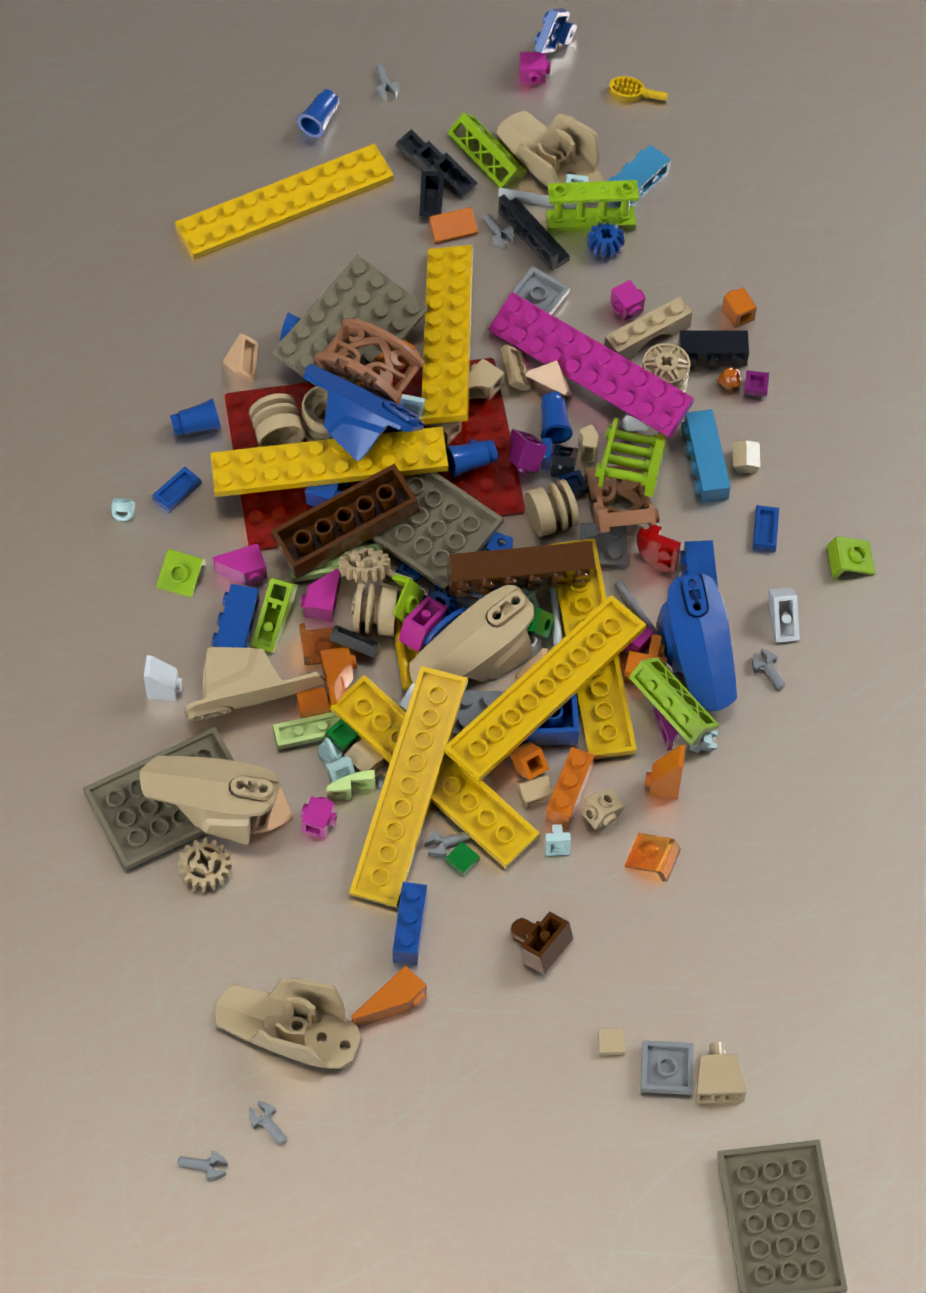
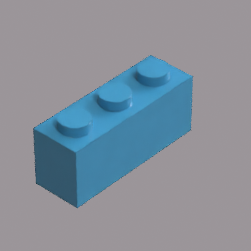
[608,145,670,207]

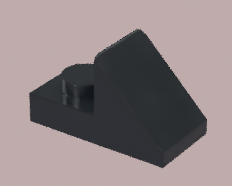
[419,171,444,216]
[550,445,579,478]

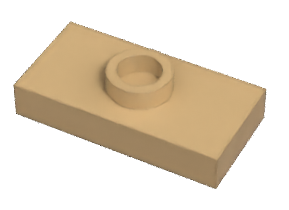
[500,344,531,392]

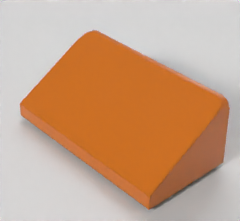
[429,207,478,244]

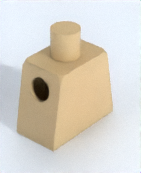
[695,1042,746,1103]

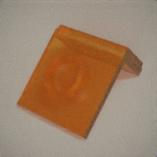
[299,623,343,666]
[625,833,681,882]

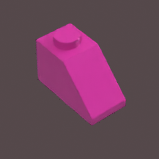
[213,543,267,585]
[300,569,341,622]
[398,596,448,652]

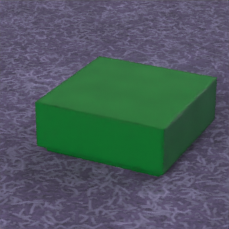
[325,719,359,752]
[445,841,480,877]

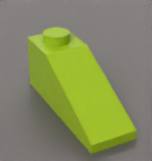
[251,578,298,653]

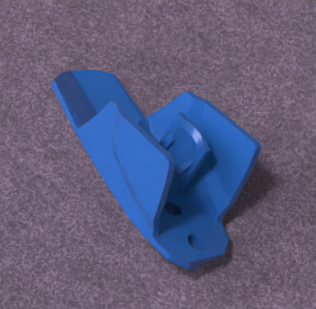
[303,364,424,461]
[656,573,737,711]

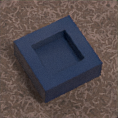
[558,470,588,497]

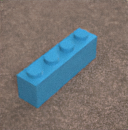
[681,409,731,503]

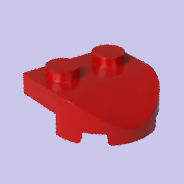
[636,525,681,573]

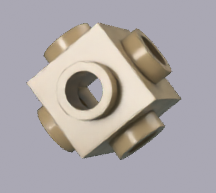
[581,788,625,830]

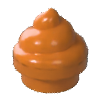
[716,367,741,390]

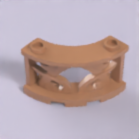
[314,318,425,403]
[584,465,659,533]

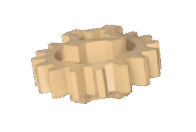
[339,547,391,583]
[177,838,232,892]

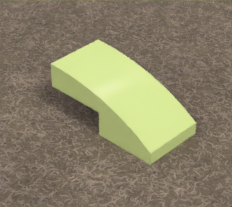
[327,770,375,801]

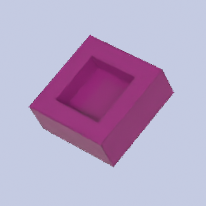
[744,370,769,397]

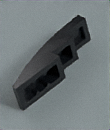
[395,129,478,198]

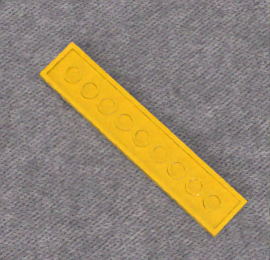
[175,143,394,260]
[421,245,473,425]
[210,427,448,497]
[548,538,637,760]
[444,595,647,782]
[349,666,468,908]
[330,675,540,869]

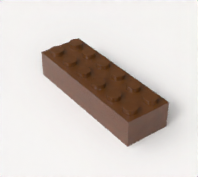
[271,463,420,579]
[446,541,596,597]

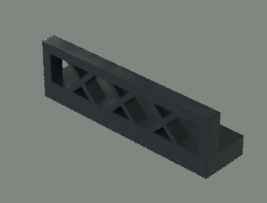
[498,194,570,271]

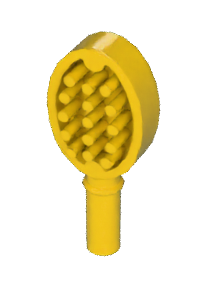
[609,76,668,102]

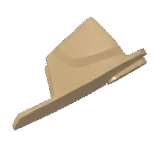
[496,111,603,188]
[409,585,534,684]
[184,647,326,721]
[139,756,281,845]
[215,977,361,1069]

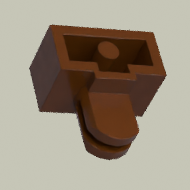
[511,911,573,974]

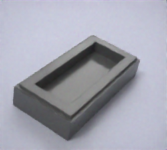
[329,625,379,658]

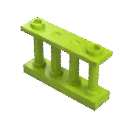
[546,180,639,233]
[595,417,667,497]

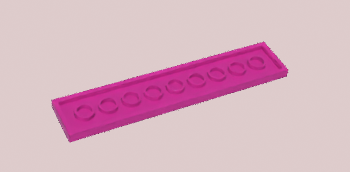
[487,292,695,439]

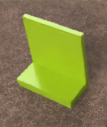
[827,536,876,578]
[156,549,206,597]
[392,574,425,623]

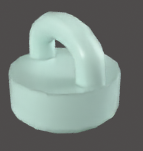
[111,498,135,521]
[318,738,343,764]

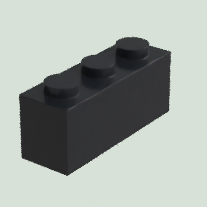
[678,330,749,367]

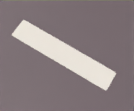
[498,188,587,209]

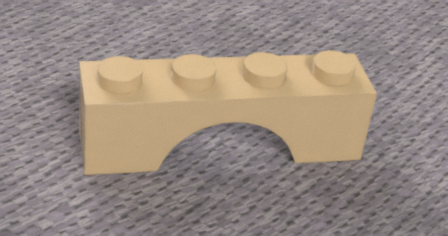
[604,296,693,360]
[426,358,504,446]

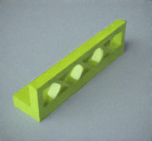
[447,112,528,188]
[629,657,719,745]

